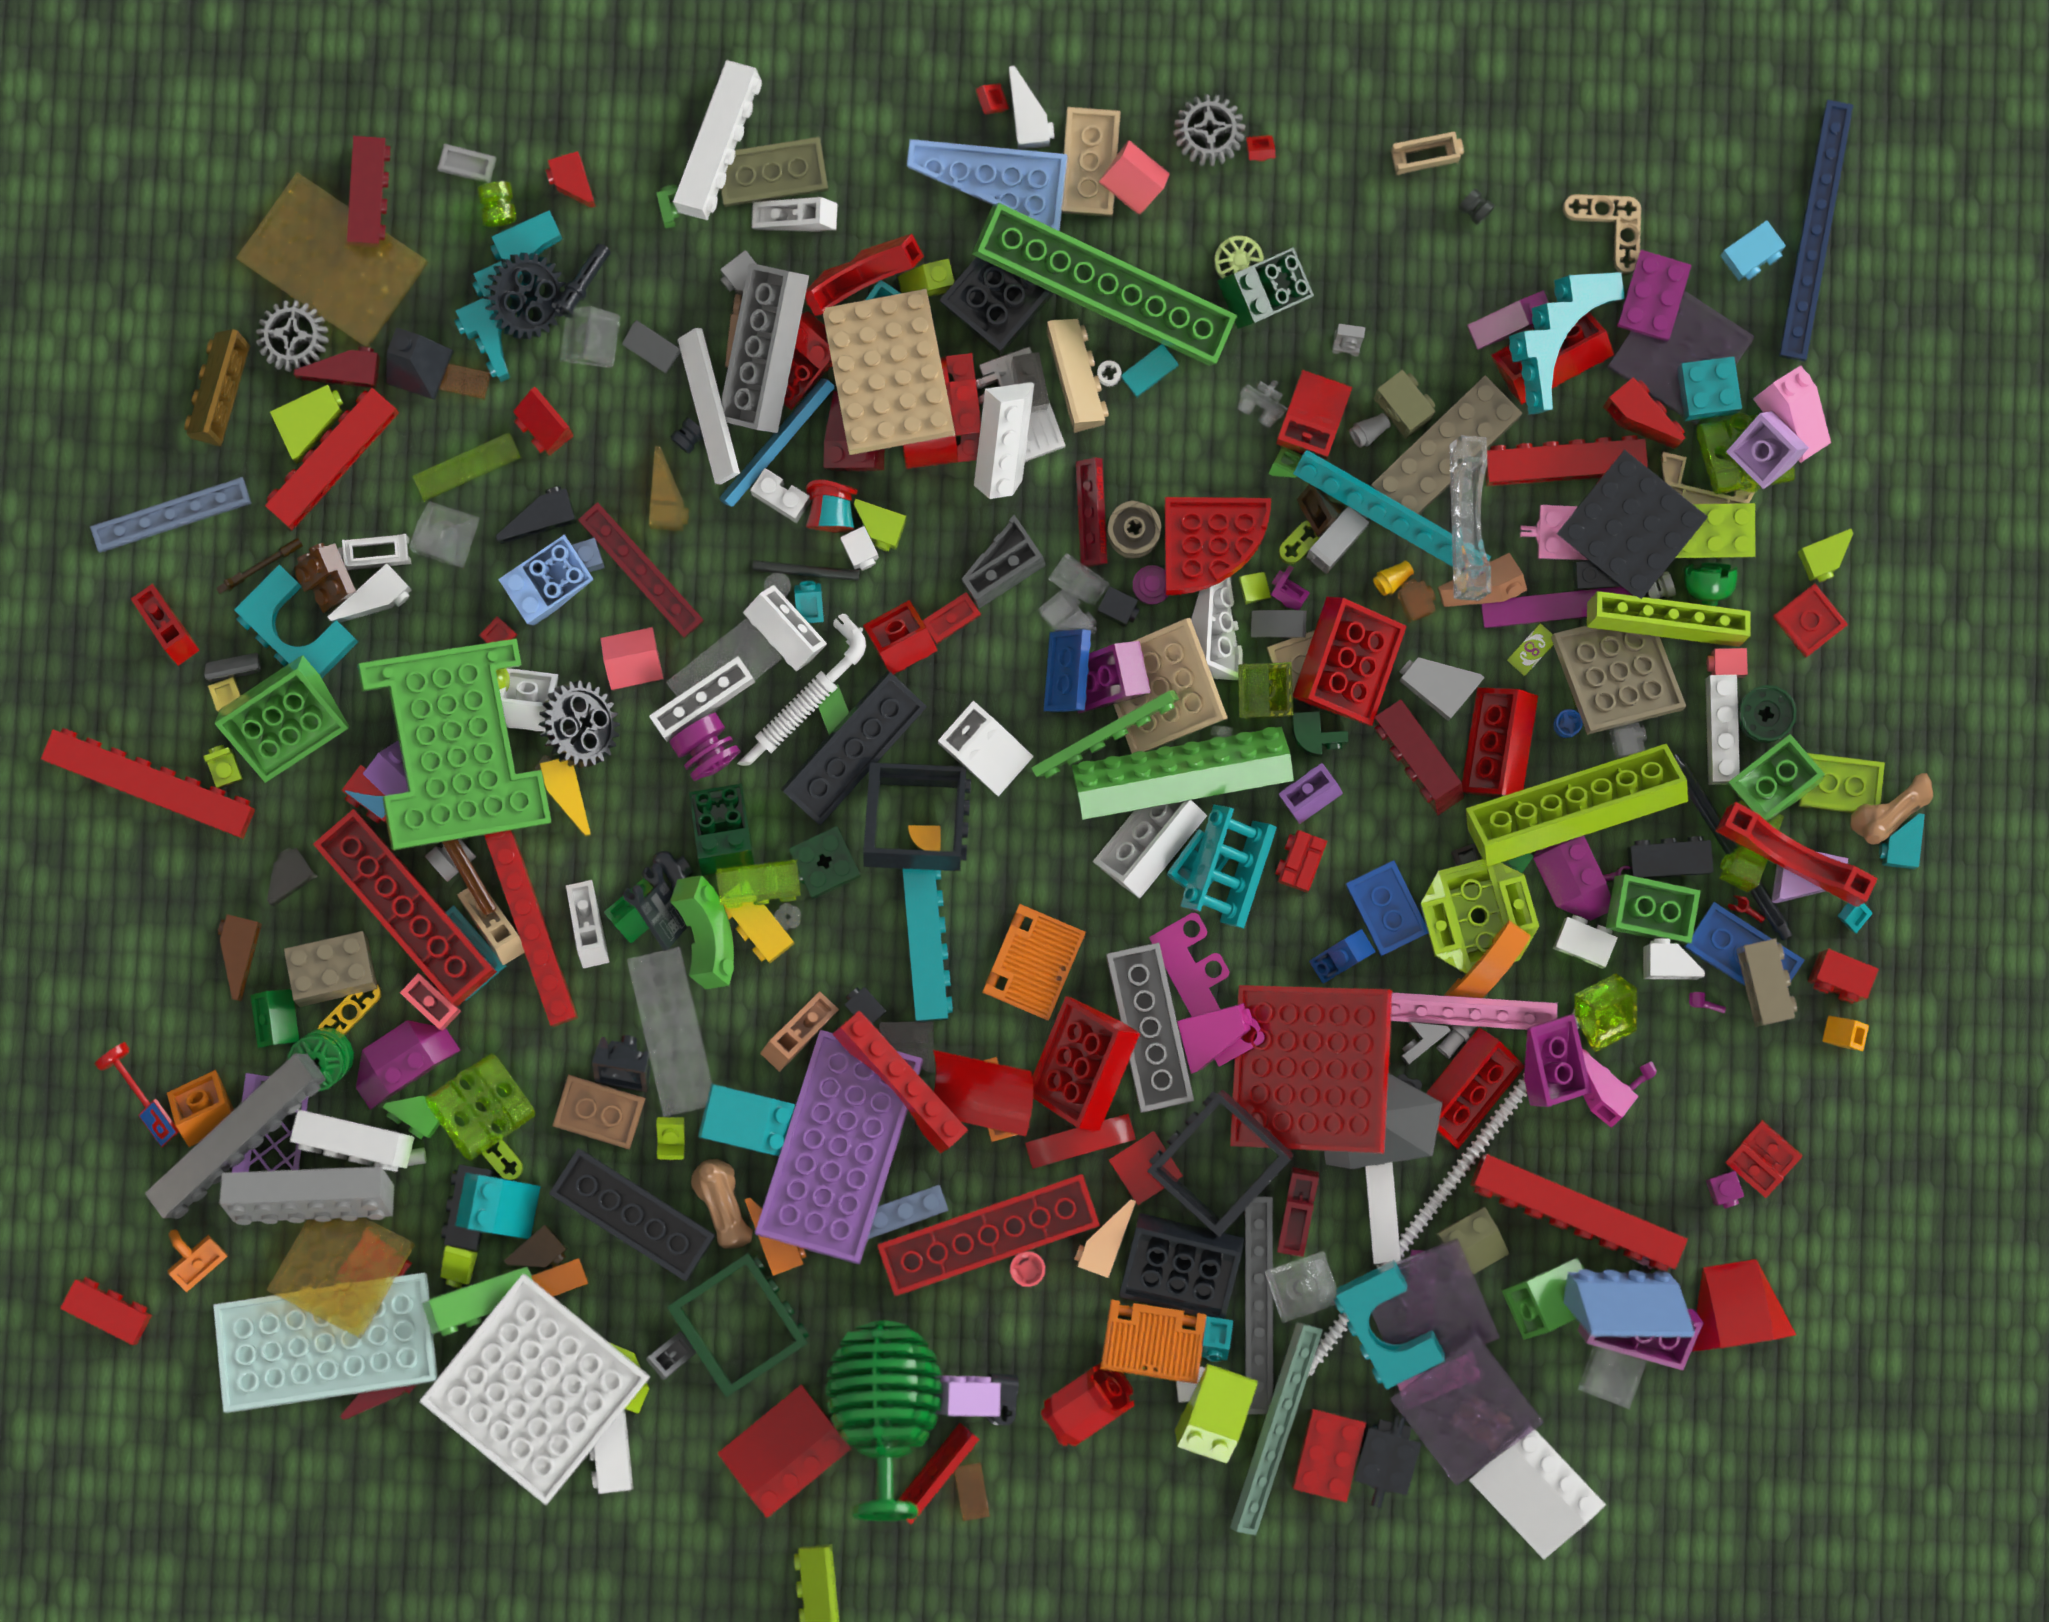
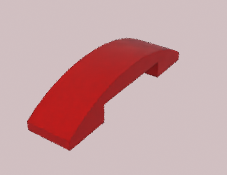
[1025,1114,1136,1169]

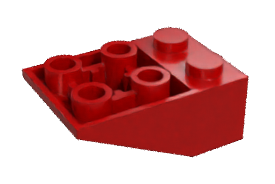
[784,311,832,410]
[1276,370,1352,460]
[1603,377,1685,449]

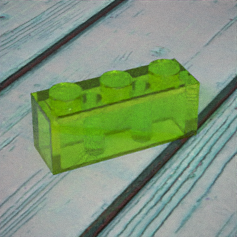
[716,859,801,908]

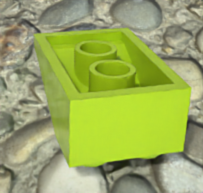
[1175,1364,1257,1463]

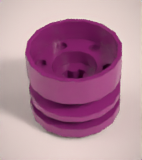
[669,713,740,781]

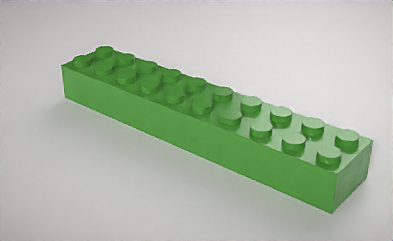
[972,203,1237,366]

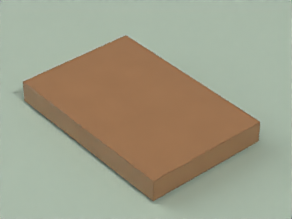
[552,1075,646,1150]

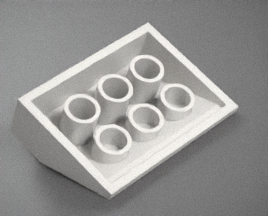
[1469,1424,1606,1559]

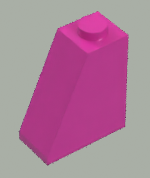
[1177,1003,1252,1073]

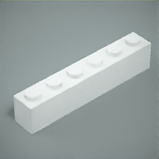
[673,60,762,220]

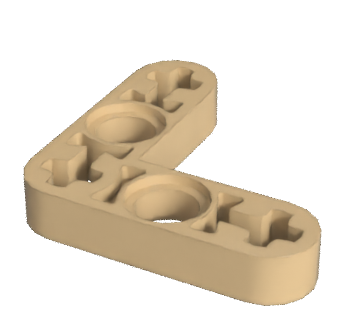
[1563,194,1641,275]

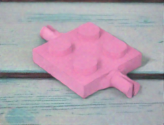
[1520,505,1589,561]

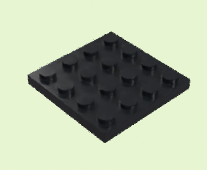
[1556,450,1708,599]

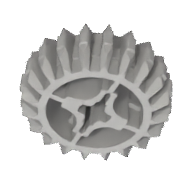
[1174,94,1245,166]
[256,300,328,372]

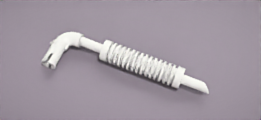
[737,614,866,766]

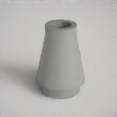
[1349,413,1390,447]

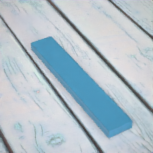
[719,378,834,507]

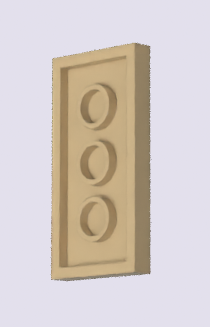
[1061,107,1120,217]

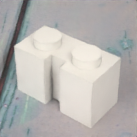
[750,468,811,523]
[1553,915,1618,969]

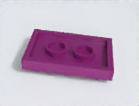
[1617,250,1691,342]

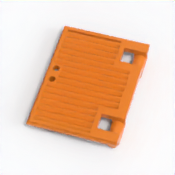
[982,904,1086,1021]
[1101,1300,1207,1384]

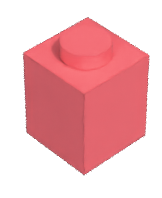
[1707,648,1748,678]

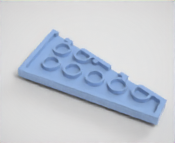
[907,140,1068,231]

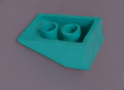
[698,1084,795,1156]
[455,1173,541,1239]

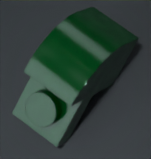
[1291,711,1348,757]

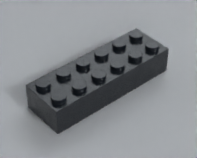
[549,1148,717,1281]

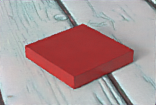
[1772,583,1848,658]
[1109,1131,1183,1205]

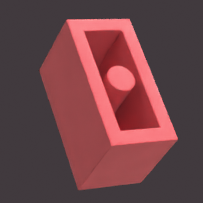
[400,973,461,1031]

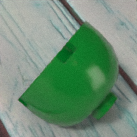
[1684,562,1738,606]

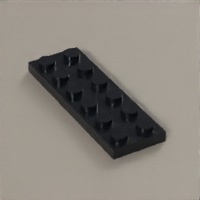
[780,670,927,825]

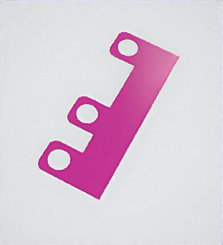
[1149,913,1265,1067]

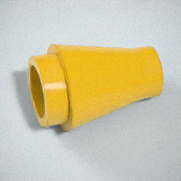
[1373,560,1414,596]

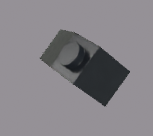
[496,487,577,545]

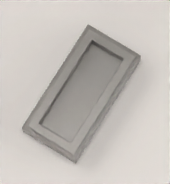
[438,144,496,184]

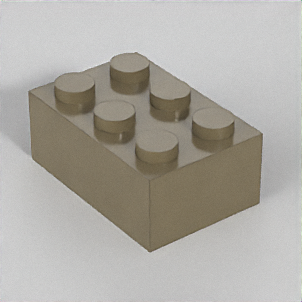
[284,931,378,1007]
[1736,939,1797,1027]

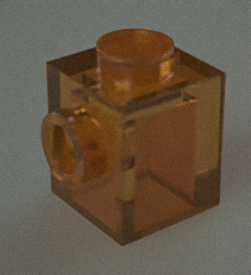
[1397,579,1436,623]

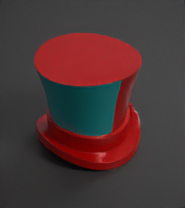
[806,480,858,532]

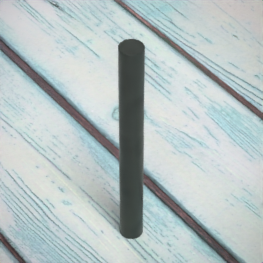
[753,560,859,581]

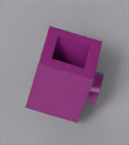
[1705,1171,1744,1209]

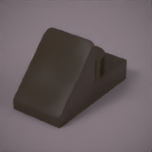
[1297,484,1344,537]

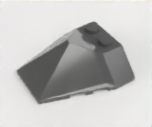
[1324,1073,1442,1169]

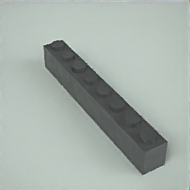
[145,1053,326,1219]

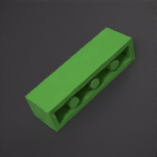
[422,1266,532,1336]

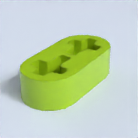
[1279,521,1320,564]
[480,1135,523,1180]

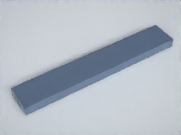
[90,477,252,553]

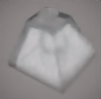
[409,502,480,568]

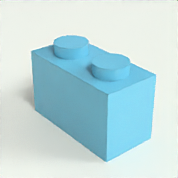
[1720,221,1786,281]

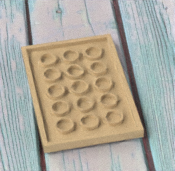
[823,289,955,455]

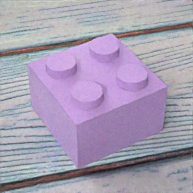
[933,1375,1000,1416]

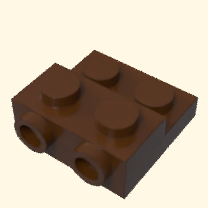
[294,543,356,613]

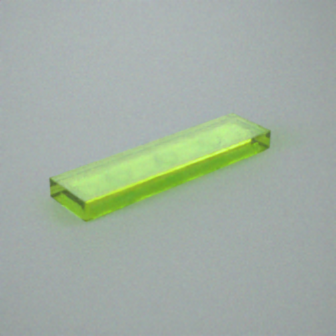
[413,433,521,501]

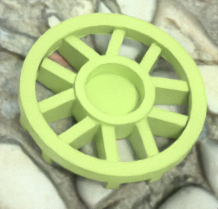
[1214,236,1264,278]

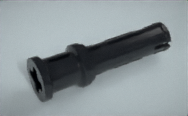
[552,243,611,318]

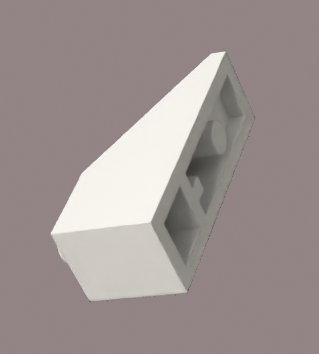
[1009,66,1054,150]
[752,197,837,231]
[328,563,411,623]
[566,880,609,968]

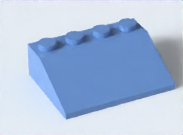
[1563,1270,1694,1337]

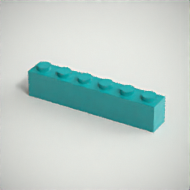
[903,869,953,1022]

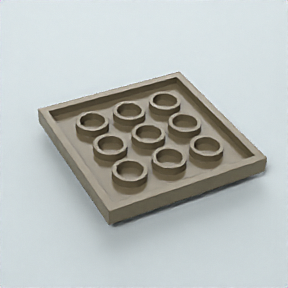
[1551,625,1686,735]

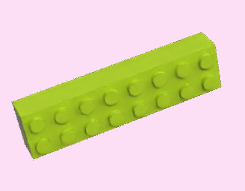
[1466,743,1688,867]

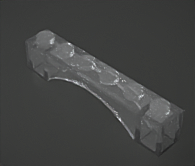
[1449,435,1491,601]

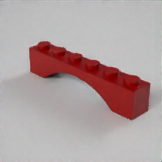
[1716,802,1878,907]
[832,1010,968,1154]

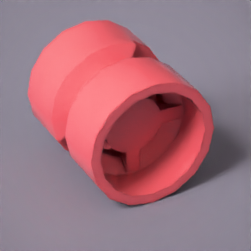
[1010,1252,1045,1287]

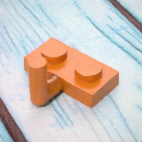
[167,1230,228,1292]

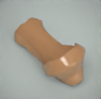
[1850,773,1933,845]
[691,1159,753,1249]

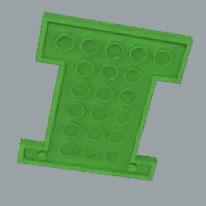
[357,639,551,850]

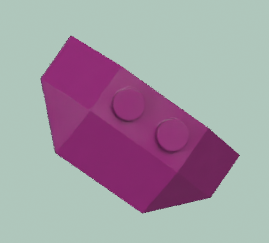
[1533,835,1611,921]
[356,1020,461,1110]

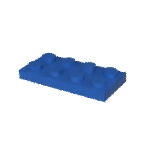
[1684,902,1804,987]

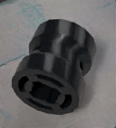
[670,417,703,454]

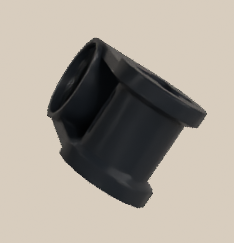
[986,1373,1019,1426]

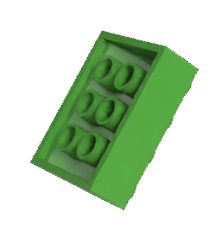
[214,655,349,783]

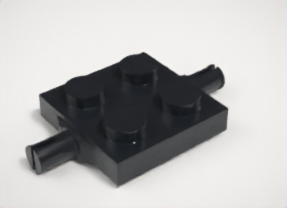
[1355,1416,1422,1508]

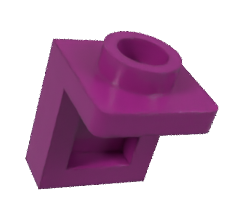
[1271,565,1310,610]

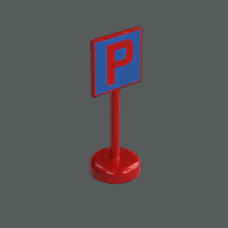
[94,1042,179,1148]

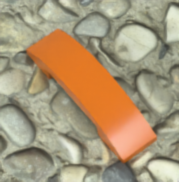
[1444,920,1531,998]

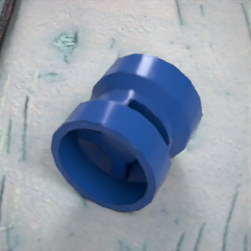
[1553,709,1583,739]

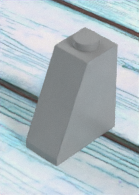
[1306,506,1369,575]
[1399,657,1485,721]

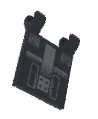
[623,863,688,951]

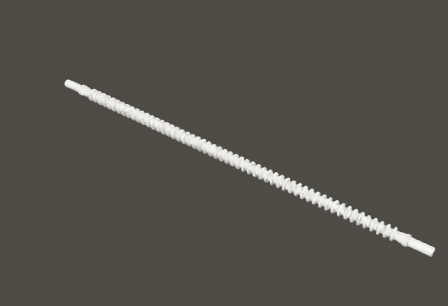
[1307,985,1603,1378]

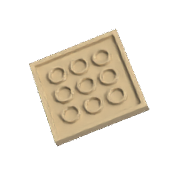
[1114,618,1227,753]

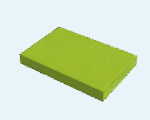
[1798,753,1885,813]

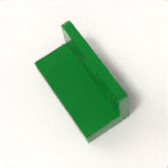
[604,878,653,943]
[250,989,299,1048]

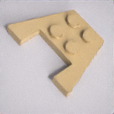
[1661,452,1759,504]

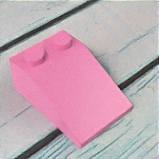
[1753,366,1831,463]

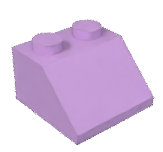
[1726,411,1809,489]

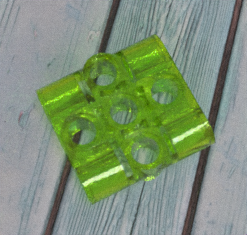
[1697,413,1795,495]
[425,1053,535,1161]

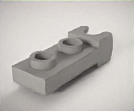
[1332,324,1365,356]

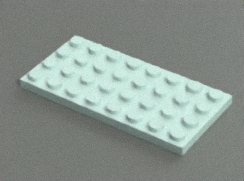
[214,1273,438,1413]

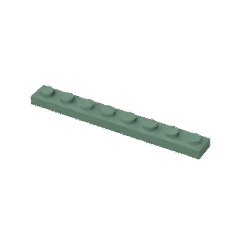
[1230,1322,1323,1535]

